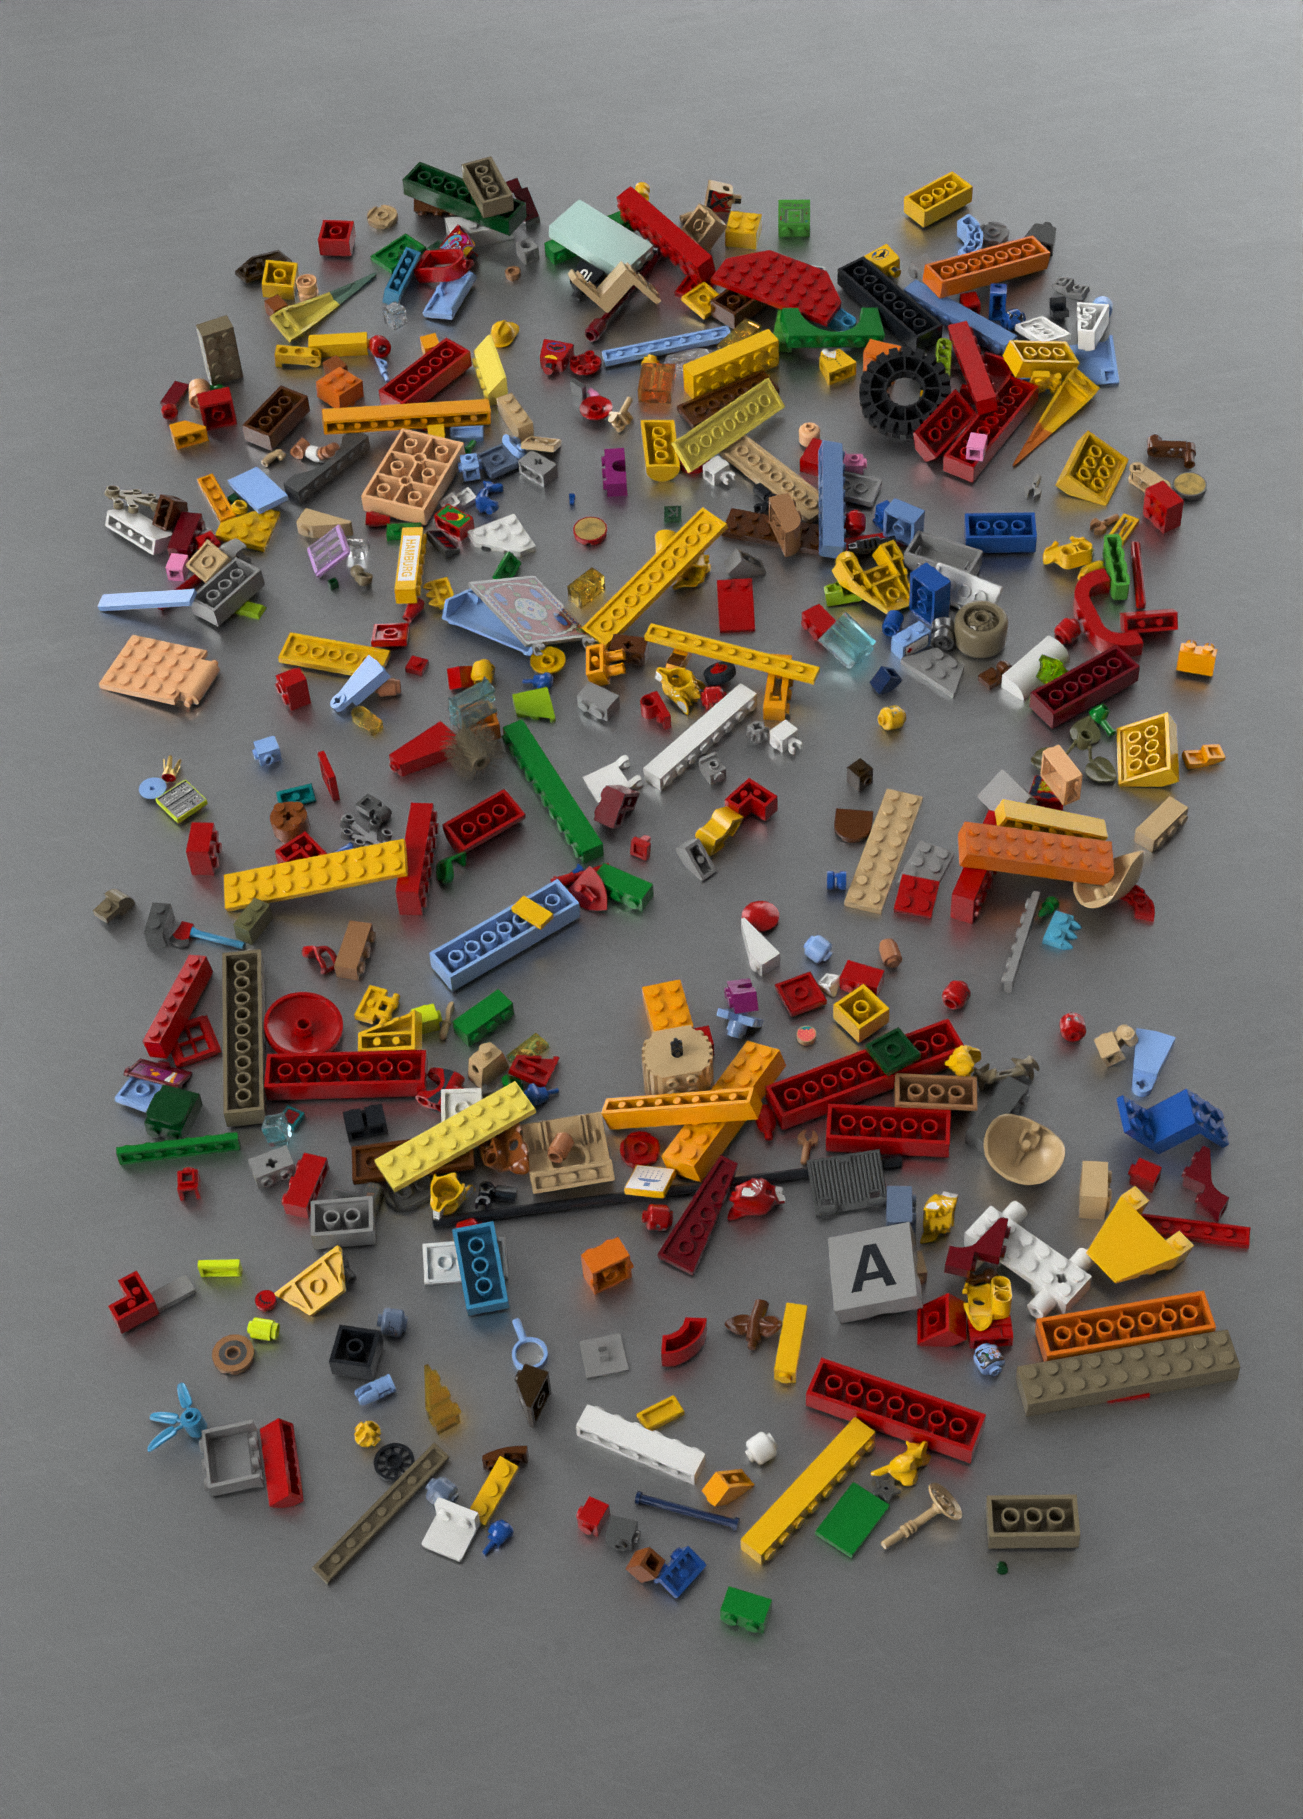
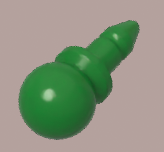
[1038,896,1060,917]

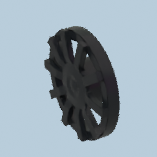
[374,1443,415,1482]

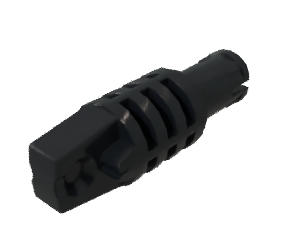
[847,535,897,555]

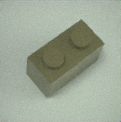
[233,898,273,945]

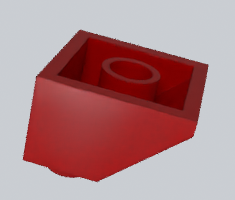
[917,1293,966,1347]

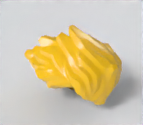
[945,1044,982,1077]

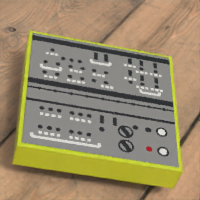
[156,780,208,823]

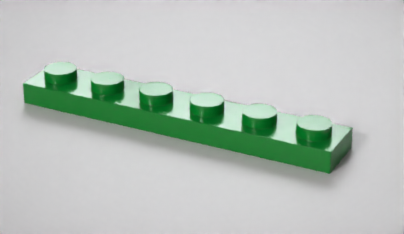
[116,1132,241,1165]

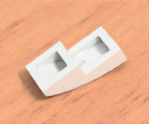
[439,487,476,511]

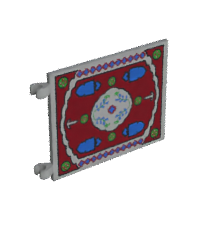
[467,575,595,656]

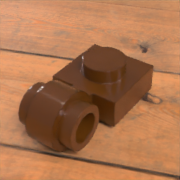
[978,660,1012,691]

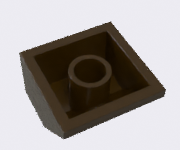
[515,1363,552,1428]

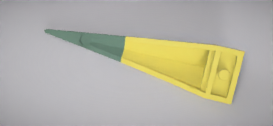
[270,273,376,343]

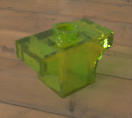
[1036,654,1068,684]

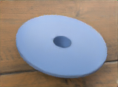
[139,777,166,799]

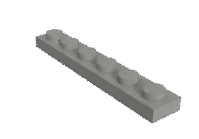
[1001,891,1040,993]

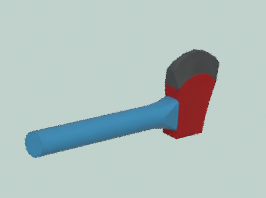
[169,921,246,950]

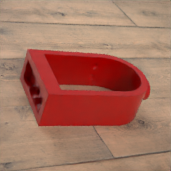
[413,249,471,283]

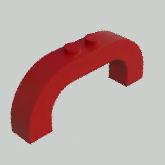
[1073,568,1143,657]

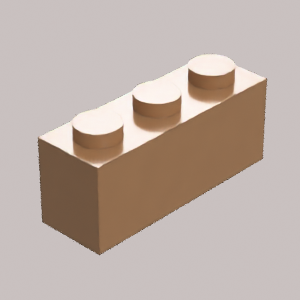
[334,920,376,981]

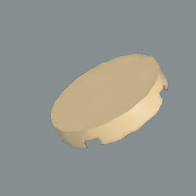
[367,205,398,229]

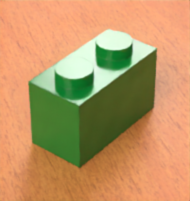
[720,1586,772,1633]

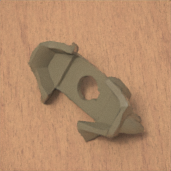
[972,1055,1040,1091]

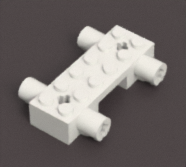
[964,1201,1095,1319]

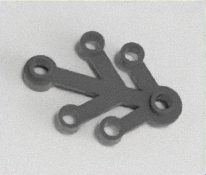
[340,814,393,848]

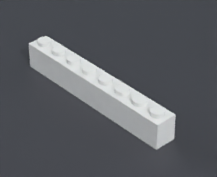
[643,683,757,791]

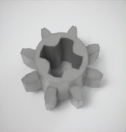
[746,721,769,744]

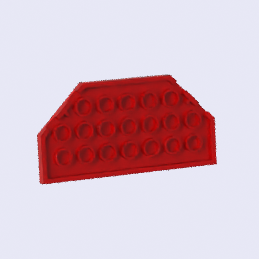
[711,250,842,327]

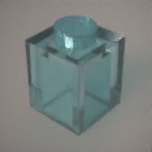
[261,1113,292,1147]

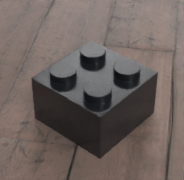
[329,1324,384,1380]

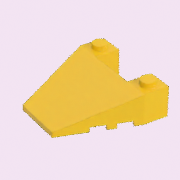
[831,540,910,614]
[1086,1186,1194,1284]

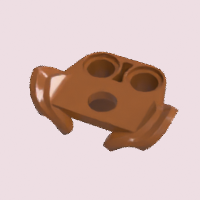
[479,1123,530,1175]

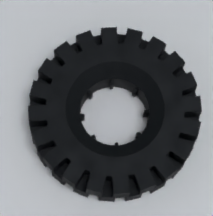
[859,347,951,439]

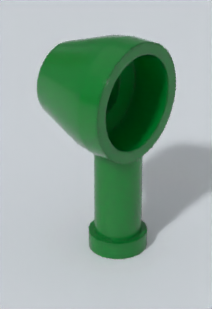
[1089,704,1116,737]

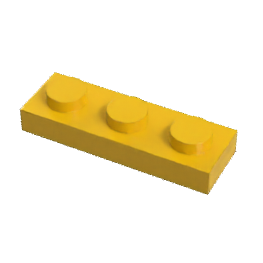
[470,1456,520,1526]

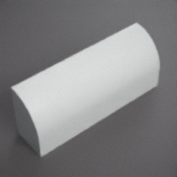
[105,505,173,555]
[1001,635,1070,701]

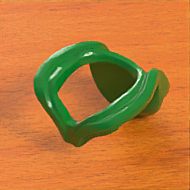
[436,852,467,884]

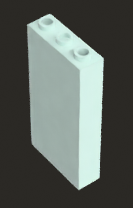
[549,199,653,275]

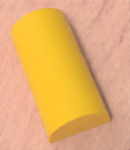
[640,420,680,482]

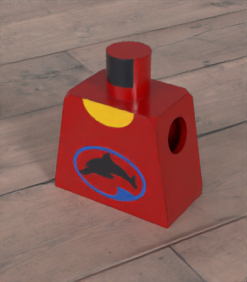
[540,339,575,375]

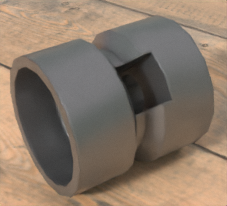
[931,617,954,651]

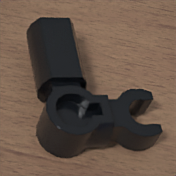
[753,483,777,514]
[475,1181,518,1211]

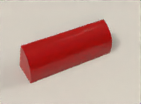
[260,1418,304,1508]

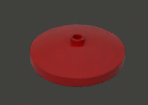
[264,992,343,1054]

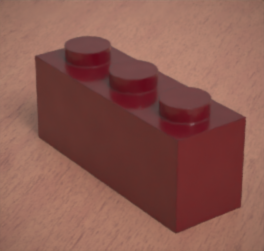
[167,511,205,560]

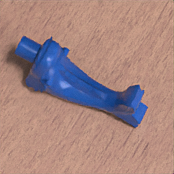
[475,481,504,515]

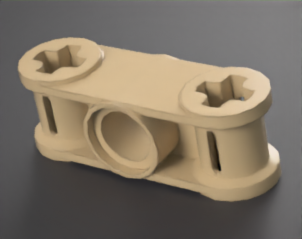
[1128,462,1171,493]

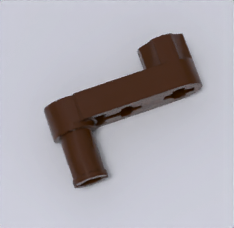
[1147,434,1196,469]

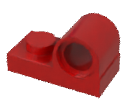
[640,691,672,730]

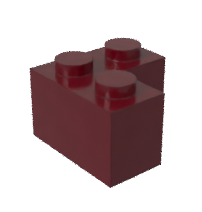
[594,785,640,829]

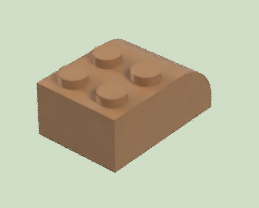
[769,492,802,558]

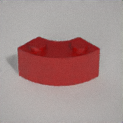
[661,1317,707,1367]

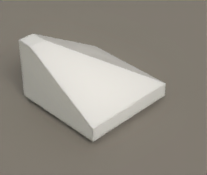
[817,973,840,997]

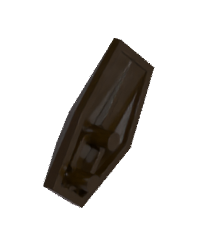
[235,250,292,283]

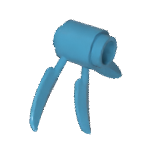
[147,1382,207,1452]

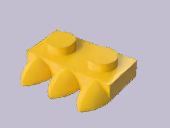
[423,577,454,610]

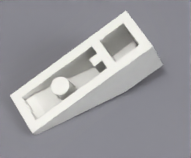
[741,918,780,977]

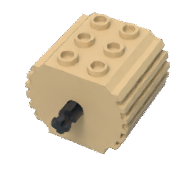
[642,1025,714,1096]

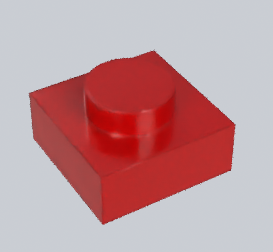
[405,655,429,677]

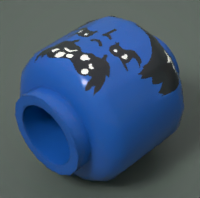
[1000,308,1026,332]

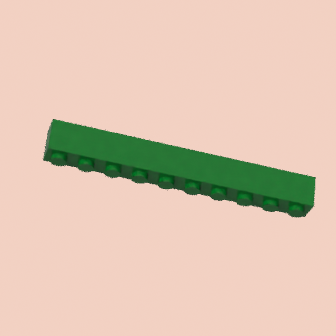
[501,719,604,864]

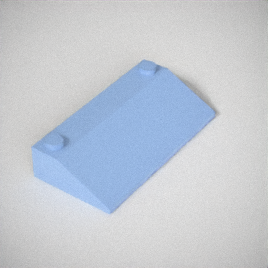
[1019,335,1119,391]
[442,588,534,656]

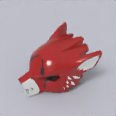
[727,1178,786,1221]

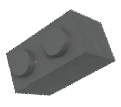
[144,902,175,948]

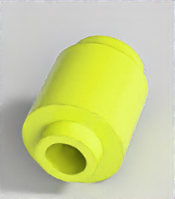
[247,1317,280,1341]

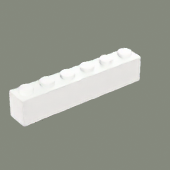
[576,1404,706,1485]

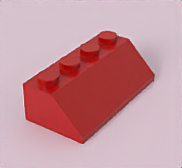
[913,389,977,462]

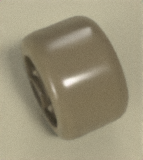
[954,601,1009,658]

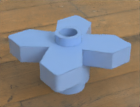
[716,1008,764,1039]

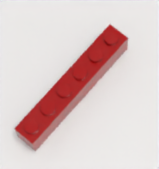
[142,954,213,1059]

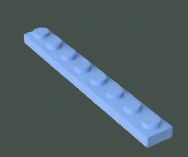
[602,325,732,366]

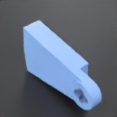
[330,655,391,712]
[1132,1028,1176,1097]

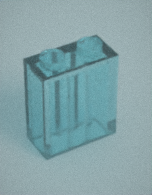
[818,612,876,670]

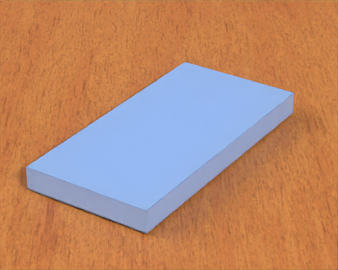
[228,467,289,514]

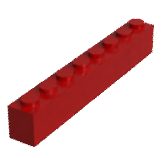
[948,321,1000,415]

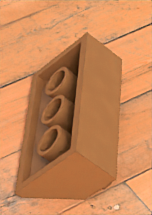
[894,1073,977,1111]

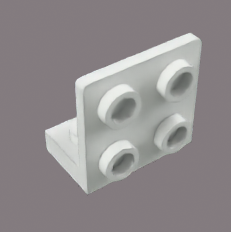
[421,1497,480,1562]

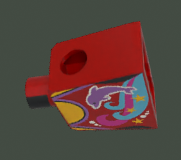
[439,224,479,261]

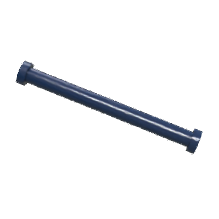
[635,1491,740,1531]

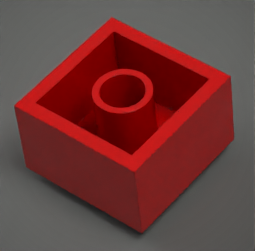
[318,220,356,256]
[196,387,237,431]
[1143,480,1184,534]
[186,822,222,876]

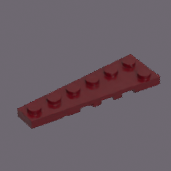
[657,1155,739,1276]

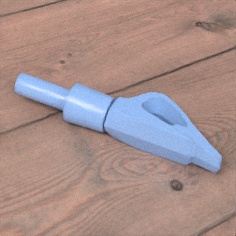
[375,357,390,383]

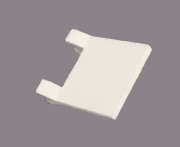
[582,755,643,804]

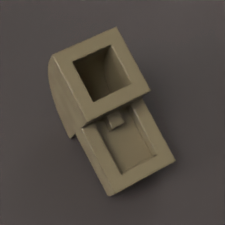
[92,888,135,924]

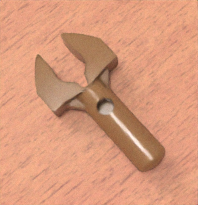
[1090,514,1120,535]
[797,1129,819,1165]

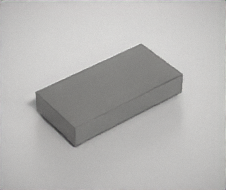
[151,1274,196,1313]

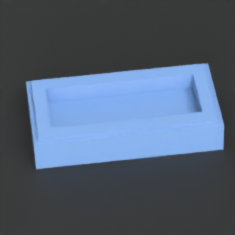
[450,425,484,442]

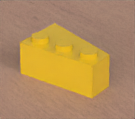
[358,1010,422,1051]

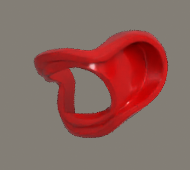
[302,945,337,974]

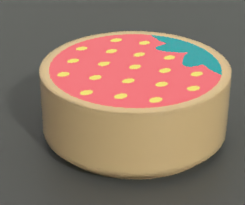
[797,1026,816,1046]

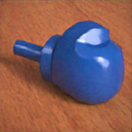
[522,672,553,690]
[524,1083,559,1106]
[482,1519,514,1555]

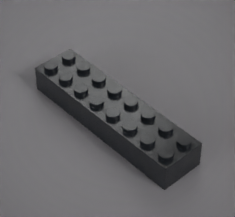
[837,256,943,352]

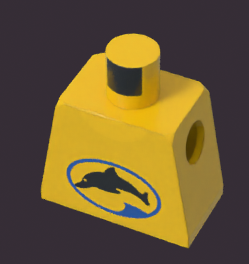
[864,244,901,278]

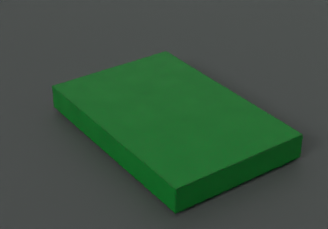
[370,233,427,274]
[815,1482,890,1559]

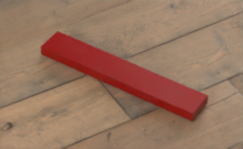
[1141,1213,1251,1249]

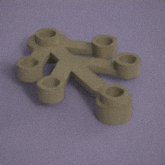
[104,485,159,514]

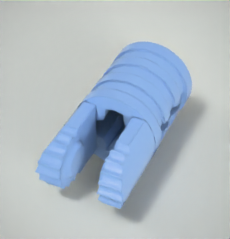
[354,1374,396,1406]

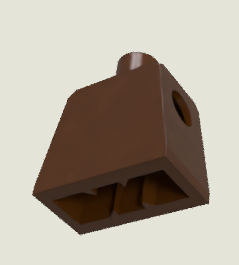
[152,494,188,531]

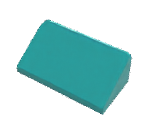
[276,783,316,804]

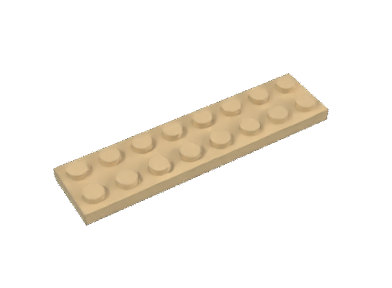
[718,435,819,523]
[844,789,923,915]

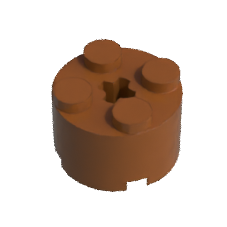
[270,802,311,844]

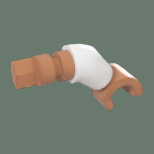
[290,437,340,463]

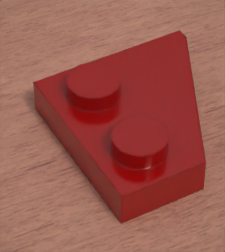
[508,1055,560,1087]

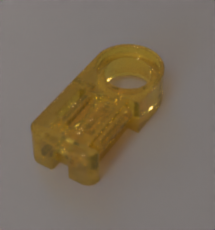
[351,706,384,736]

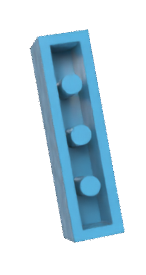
[382,247,421,308]

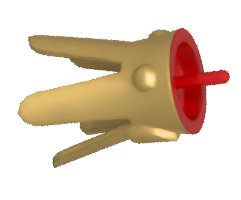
[162,755,182,783]

